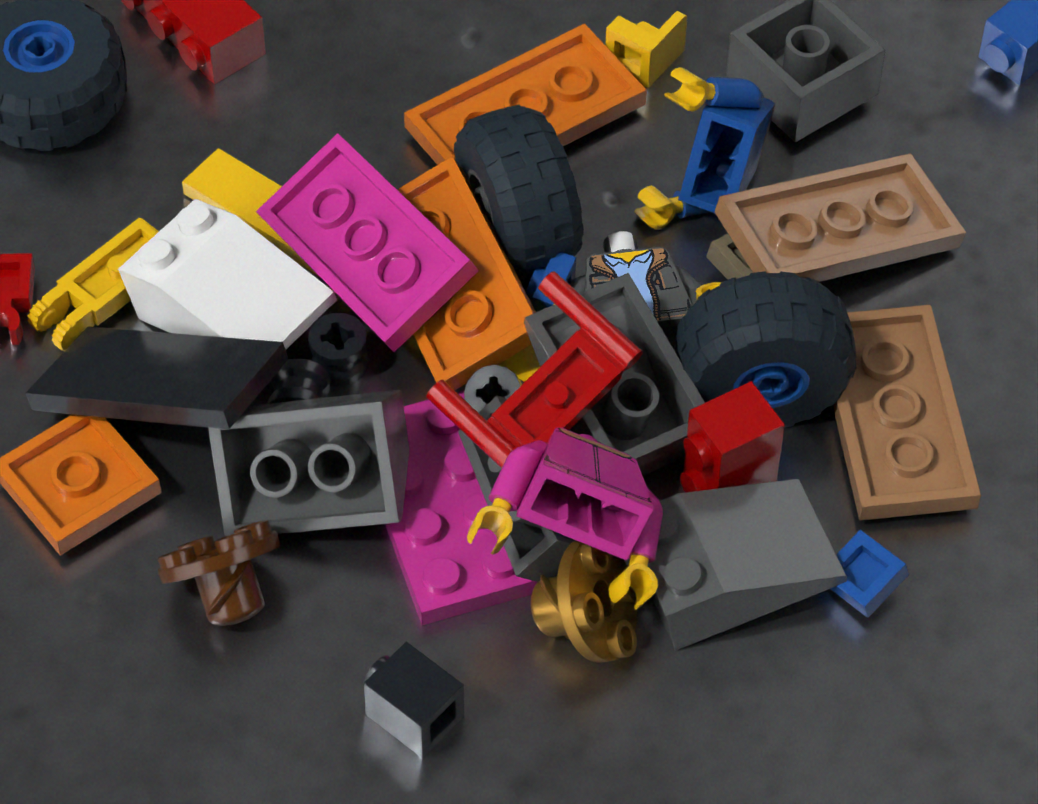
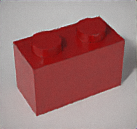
[680,381,785,492]

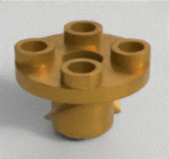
[531,540,637,663]

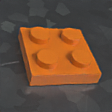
[0,414,161,556]

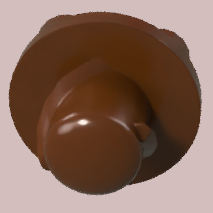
[158,519,281,626]

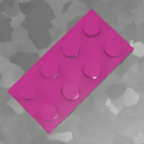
[256,133,479,352]
[385,390,538,625]

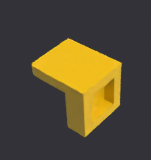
[605,11,687,88]

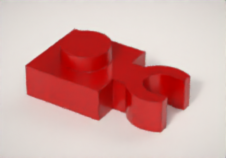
[0,253,35,345]

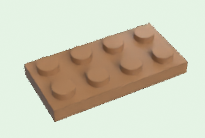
[714,153,966,282]
[833,305,981,521]

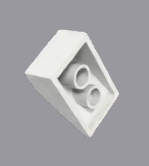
[118,199,337,350]

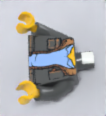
[553,231,721,353]

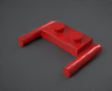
[426,271,643,468]

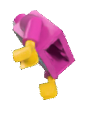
[467,428,663,610]

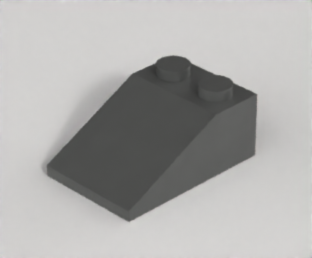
[524,273,705,476]
[648,479,847,651]

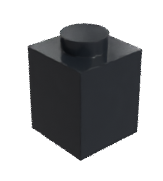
[363,641,464,758]

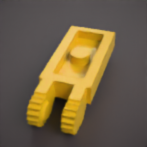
[27,218,159,351]

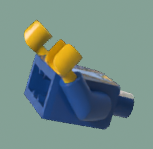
[634,67,775,230]

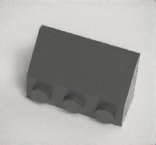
[208,390,410,536]

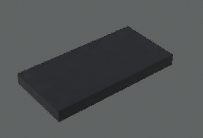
[25,327,288,429]

